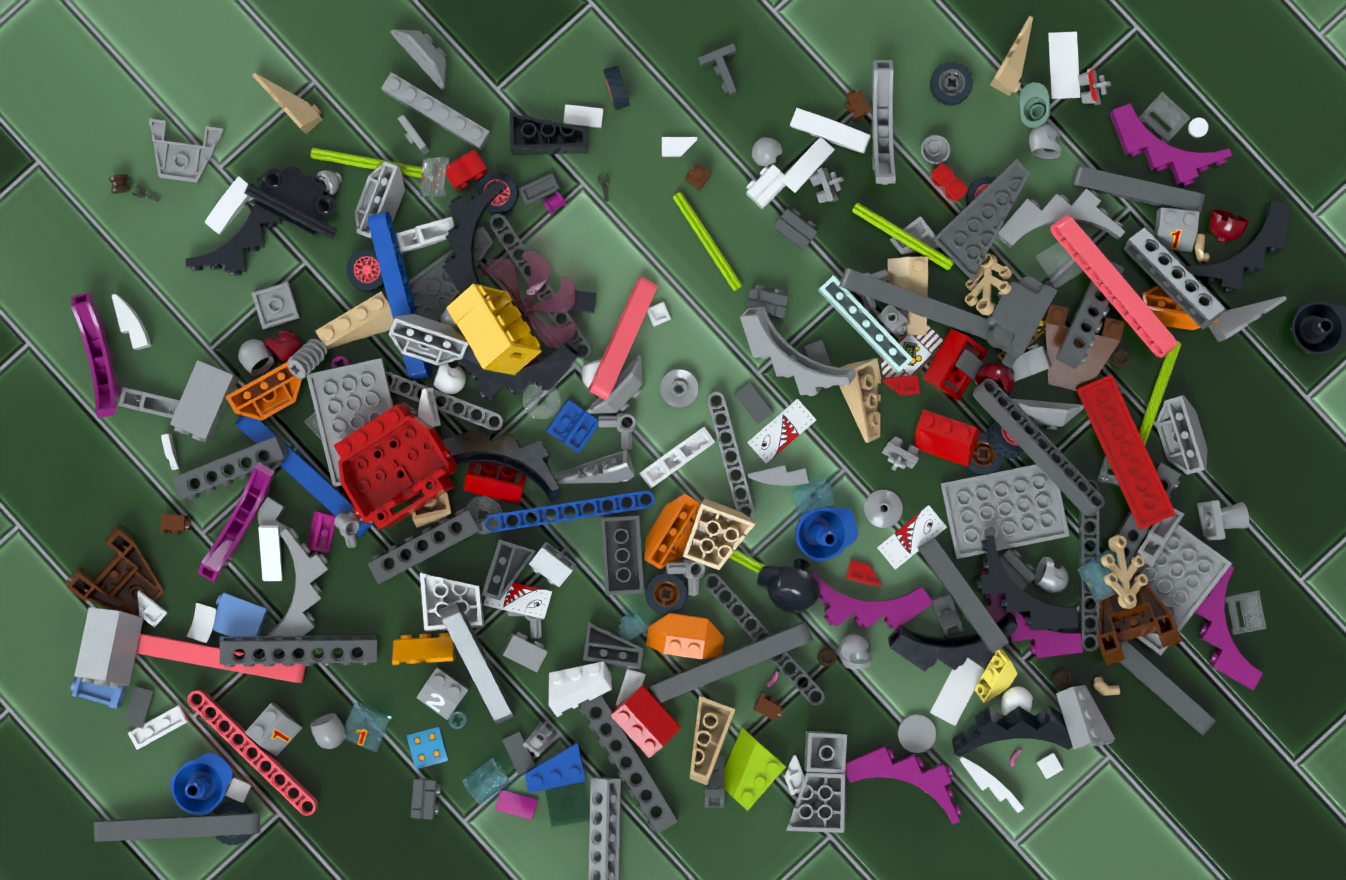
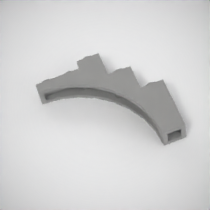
[871,60,896,185]
[996,189,1125,248]
[740,307,856,396]
[267,526,329,655]

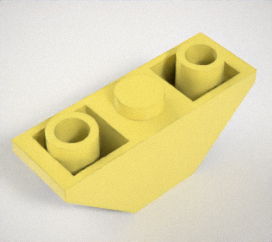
[974,648,1017,703]

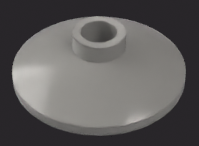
[660,369,698,408]
[864,490,903,528]

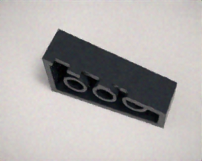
[510,112,588,155]

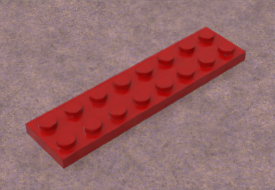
[1076,374,1176,530]

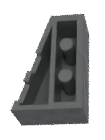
[481,539,536,600]
[583,622,643,670]

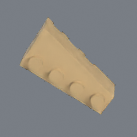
[690,696,735,786]

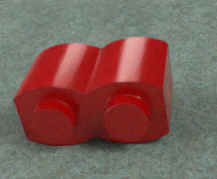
[443,149,488,191]
[929,164,968,203]

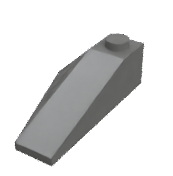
[1208,296,1287,342]
[554,449,635,484]

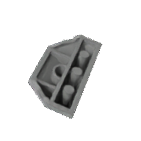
[390,29,447,91]
[355,161,405,239]
[388,314,468,365]
[587,355,643,414]
[1156,395,1207,474]
[1011,398,1084,430]

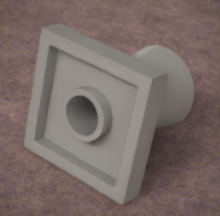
[1197,500,1249,541]

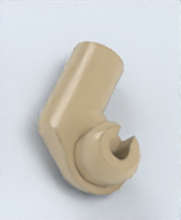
[1194,234,1210,263]
[1093,677,1120,696]

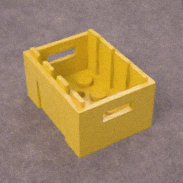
[446,284,542,375]

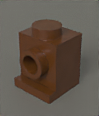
[845,90,871,122]
[684,164,711,191]
[160,514,191,534]
[753,692,784,721]

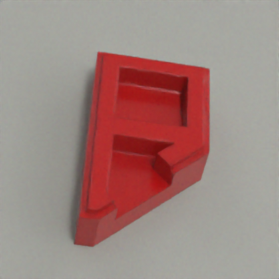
[882,375,920,396]
[846,560,881,587]

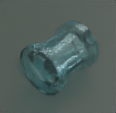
[449,711,468,729]

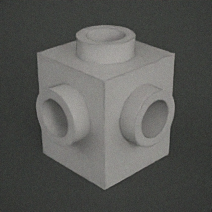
[877,305,910,337]

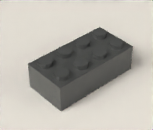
[601,516,644,595]

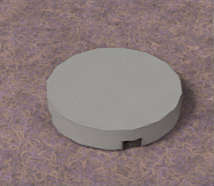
[897,714,936,753]

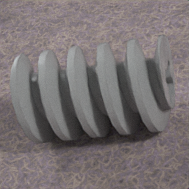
[288,339,327,379]

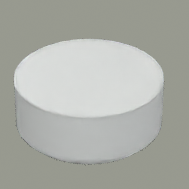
[1188,118,1208,138]

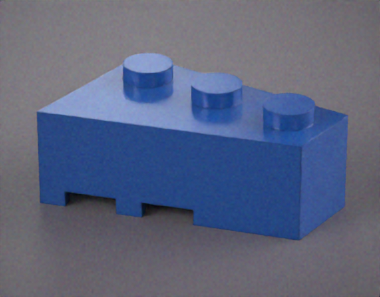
[525,742,586,793]

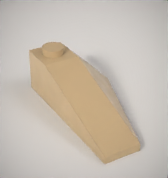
[990,16,1033,96]
[252,73,323,134]
[409,483,451,528]

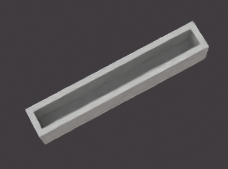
[381,72,491,151]

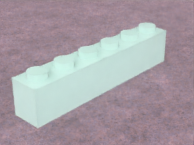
[818,275,913,374]

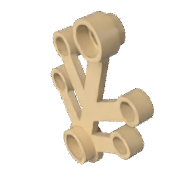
[965,253,1012,315]
[1101,535,1148,609]

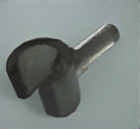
[598,174,610,202]
[132,185,160,202]

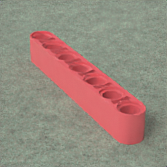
[588,276,658,400]

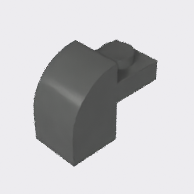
[932,594,963,638]

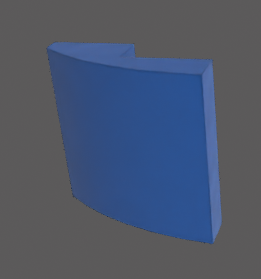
[546,399,598,453]

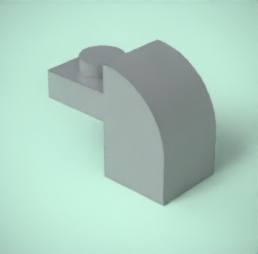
[258,497,291,537]

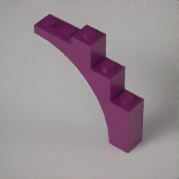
[1109,103,1232,186]
[71,292,120,418]
[198,462,275,583]
[1195,566,1263,690]
[810,571,933,629]
[982,571,1083,658]
[845,745,962,824]

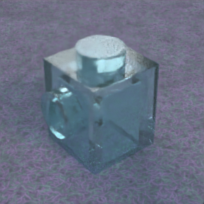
[617,612,648,641]

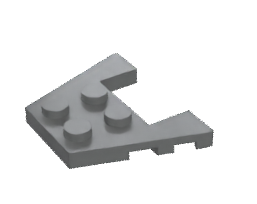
[149,118,224,184]

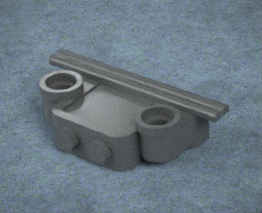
[987,276,1057,369]

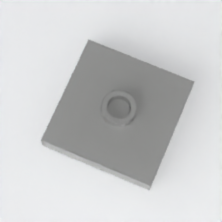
[397,115,429,155]
[251,281,300,330]

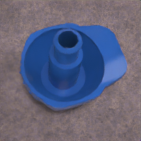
[795,507,858,562]
[170,752,233,815]

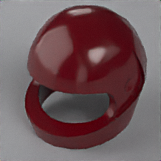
[263,330,301,364]

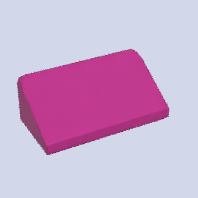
[307,511,336,553]
[495,790,538,819]

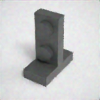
[698,43,737,97]
[705,756,725,808]

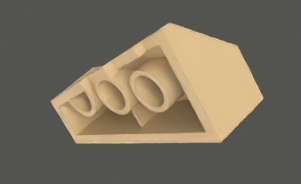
[315,292,393,349]

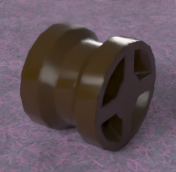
[109,174,131,194]

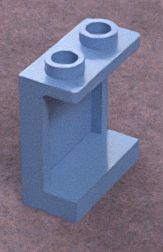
[212,592,270,636]
[71,677,127,709]

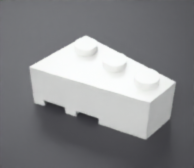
[549,661,612,717]

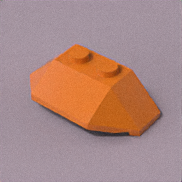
[1142,285,1218,330]
[225,362,302,421]
[644,494,700,569]
[646,613,724,659]

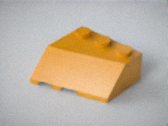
[392,633,456,665]

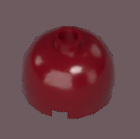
[1208,209,1249,243]
[974,362,1014,396]

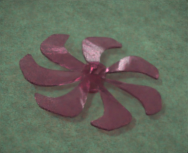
[481,251,576,366]

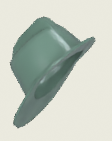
[1020,82,1051,128]

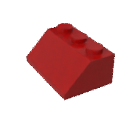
[923,329,987,401]
[915,410,981,467]
[464,462,527,504]
[610,685,681,758]

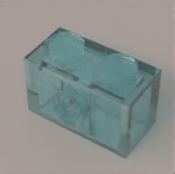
[792,480,836,514]
[462,758,511,805]

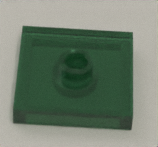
[545,782,590,827]

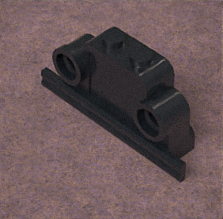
[244,167,337,239]

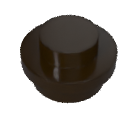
[1111,349,1130,368]
[817,648,837,667]
[1052,670,1072,689]

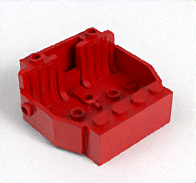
[333,404,456,529]

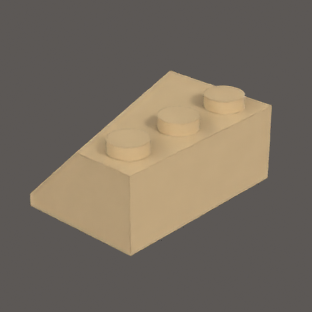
[683,498,756,570]

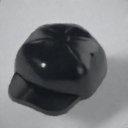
[1290,301,1346,355]
[757,559,820,613]

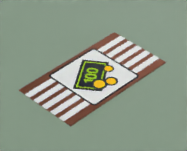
[880,325,944,378]

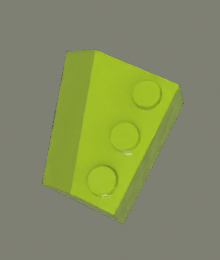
[724,727,786,811]

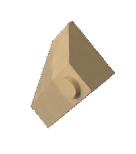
[888,257,928,335]
[839,358,881,443]

